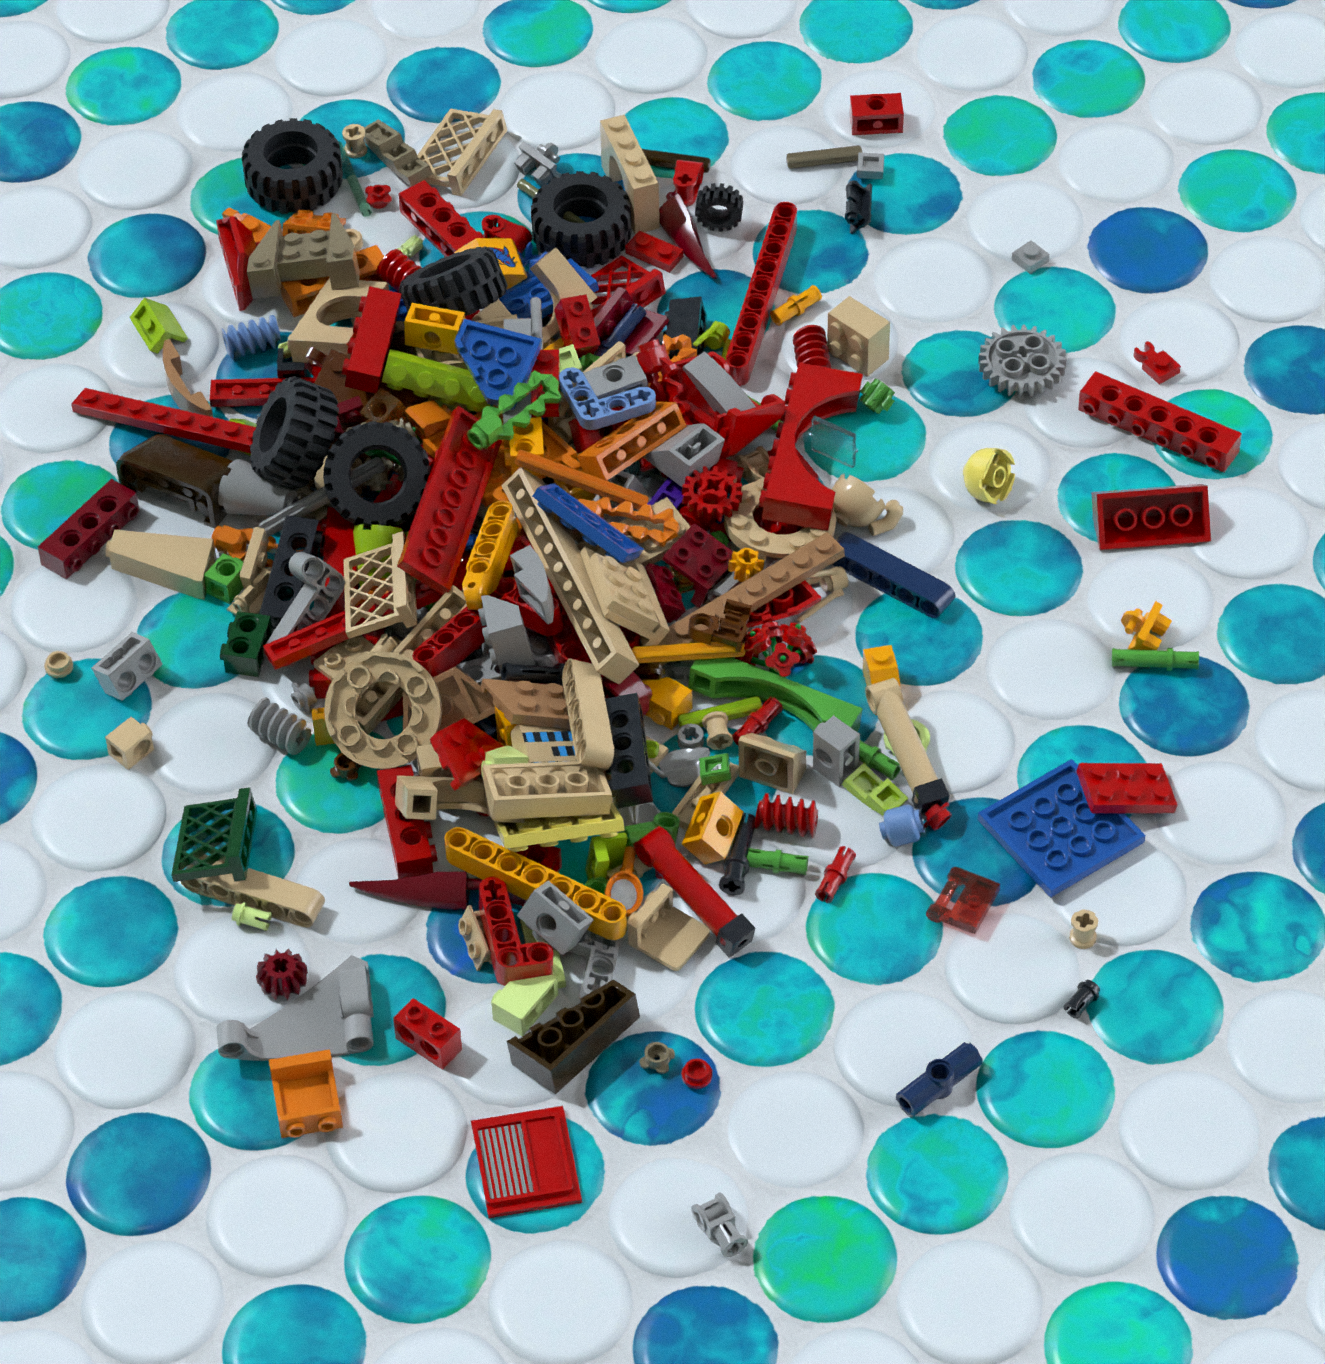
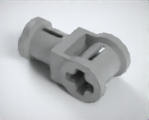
[691,1192,748,1257]

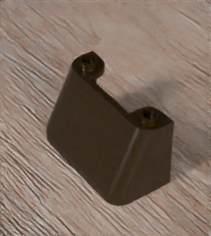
[116,434,233,529]

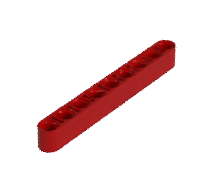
[726,202,797,386]

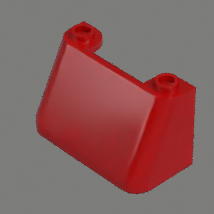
[661,351,786,459]

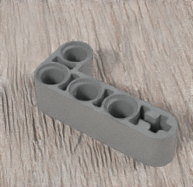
[263,552,345,669]

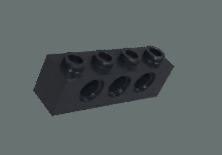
[259,515,325,632]
[605,693,654,809]

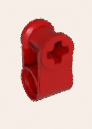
[673,160,704,207]
[481,215,533,254]

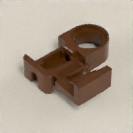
[688,599,752,652]

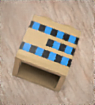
[511,724,576,763]

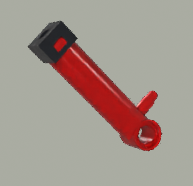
[634,826,756,958]

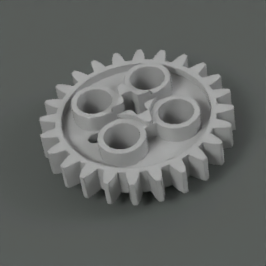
[978,325,1067,397]

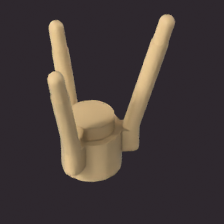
[797,566,849,623]

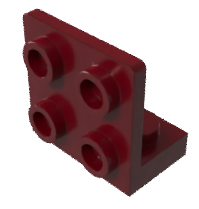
[594,287,669,356]
[663,524,733,608]

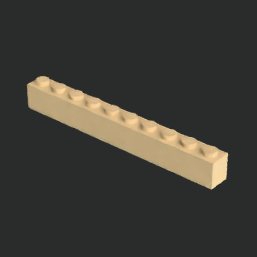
[502,467,639,684]

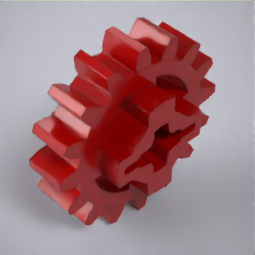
[681,466,743,521]

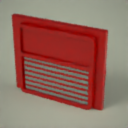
[471,1106,582,1218]

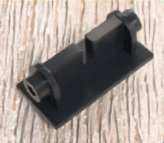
[845,180,872,234]

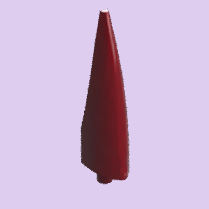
[659,192,717,279]
[349,871,482,910]

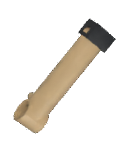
[865,678,950,817]

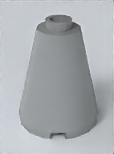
[218,459,299,516]

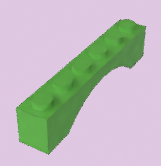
[688,658,863,732]

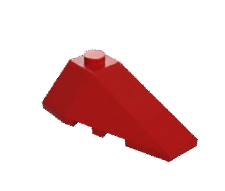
[740,580,821,630]

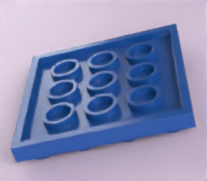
[978,759,1146,898]

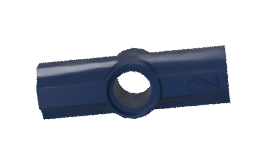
[896,1042,983,1116]

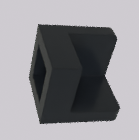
[277,348,307,378]

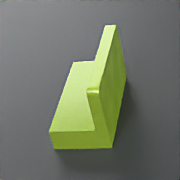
[129,297,188,354]
[585,832,627,880]

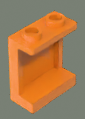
[269,1049,343,1138]

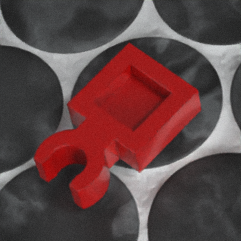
[1133,341,1181,385]

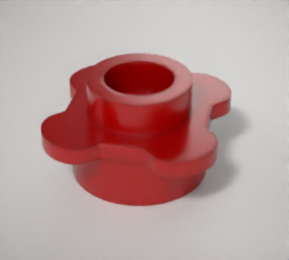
[365,185,392,209]
[924,802,952,831]

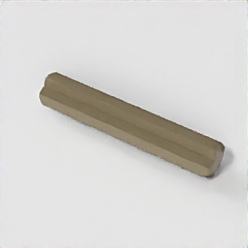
[786,145,863,169]

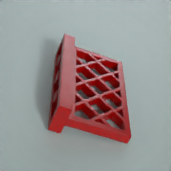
[548,255,666,319]

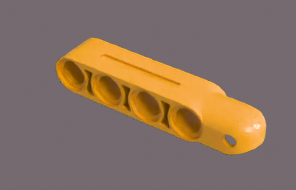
[462,501,518,610]

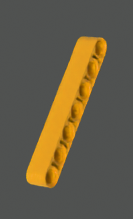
[444,827,627,940]

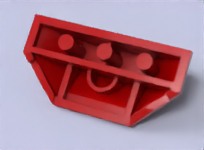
[216,216,260,311]

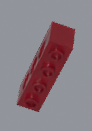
[38,479,140,580]

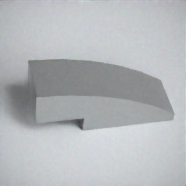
[682,352,756,414]
[510,545,554,624]

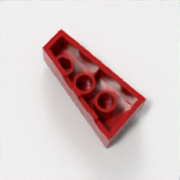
[341,286,401,394]

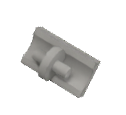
[514,141,561,187]

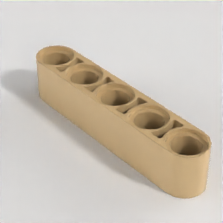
[562,659,614,770]
[180,854,325,928]

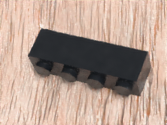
[663,296,707,360]

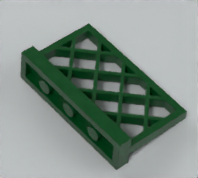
[171,787,257,882]

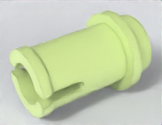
[232,902,272,931]

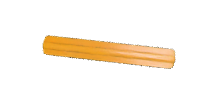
[632,641,745,664]

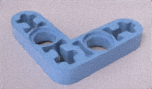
[559,367,656,430]

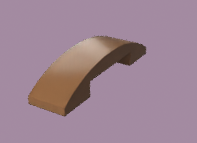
[162,339,213,417]

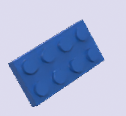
[498,258,599,319]
[532,483,644,563]

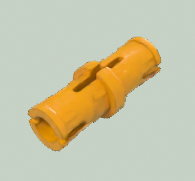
[770,285,822,326]

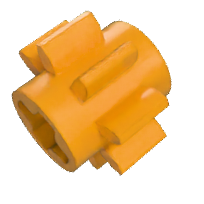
[728,548,764,582]

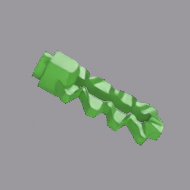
[467,371,561,450]

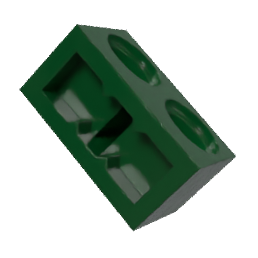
[220,611,273,677]

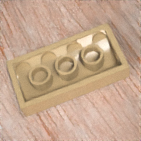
[482,761,612,820]

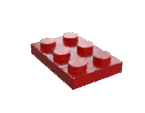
[1076,763,1178,813]

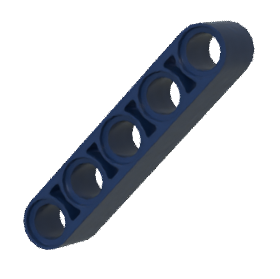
[831,532,956,618]

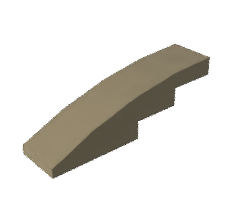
[357,119,433,186]

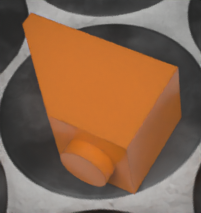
[405,400,452,441]

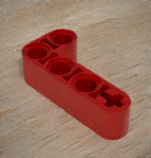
[479,877,553,986]

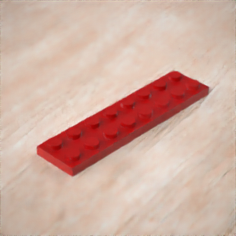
[397,406,502,595]

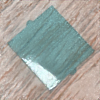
[809,416,858,468]

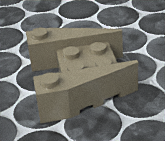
[247,213,360,299]

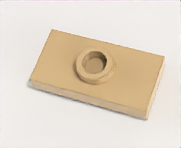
[240,527,269,589]

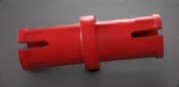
[732,697,783,746]
[815,846,856,903]

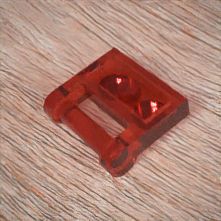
[926,867,1000,934]

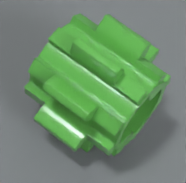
[859,378,895,414]

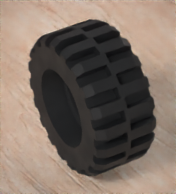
[242,118,343,214]
[531,171,632,268]
[399,246,507,316]
[250,376,339,489]
[323,421,431,529]

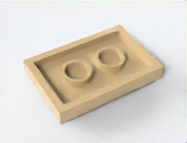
[588,552,659,631]

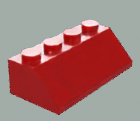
[1091,484,1211,550]

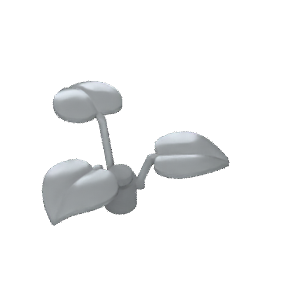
[617,747,710,833]

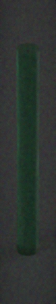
[338,141,372,217]

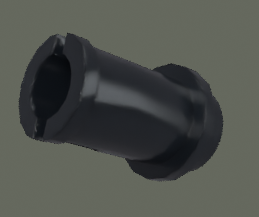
[1063,979,1100,1019]

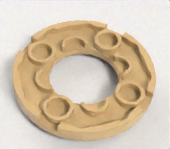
[724,478,836,560]
[324,651,442,769]

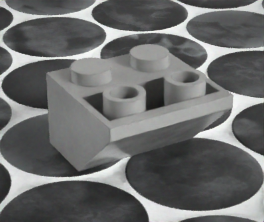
[643,423,725,487]
[478,595,535,671]

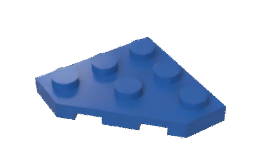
[454,319,542,411]

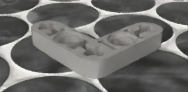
[532,920,620,998]

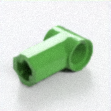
[619,812,680,848]

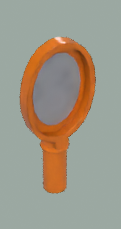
[605,846,644,917]

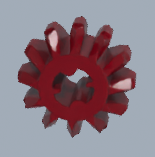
[256,948,308,1001]

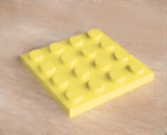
[493,803,625,852]

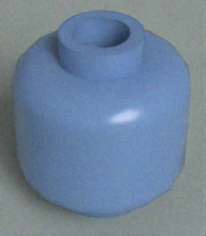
[879,805,925,847]

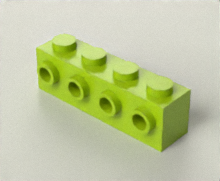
[382,349,490,412]

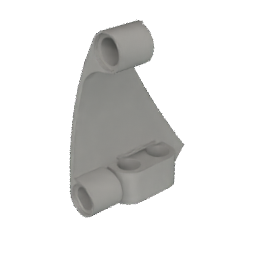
[217,955,374,1061]

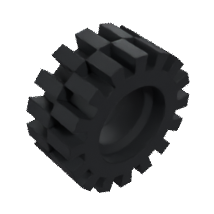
[695,183,744,232]

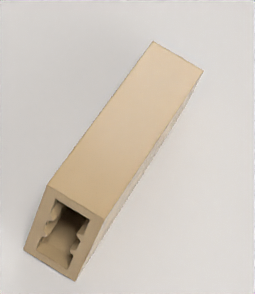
[106,530,216,600]

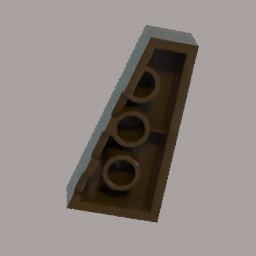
[506,979,640,1094]

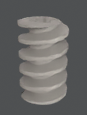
[247,697,311,755]

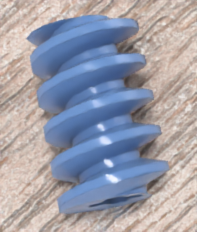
[222,315,281,359]

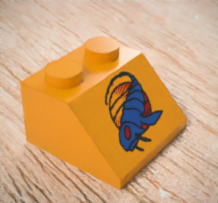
[454,238,527,290]

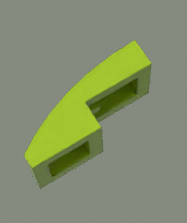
[842,763,908,816]

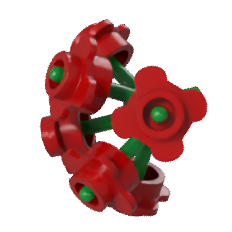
[735,622,817,678]

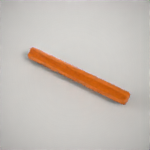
[514,449,649,510]

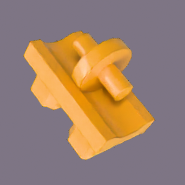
[1121,601,1172,650]

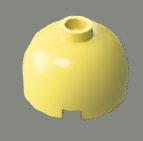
[963,448,1015,504]

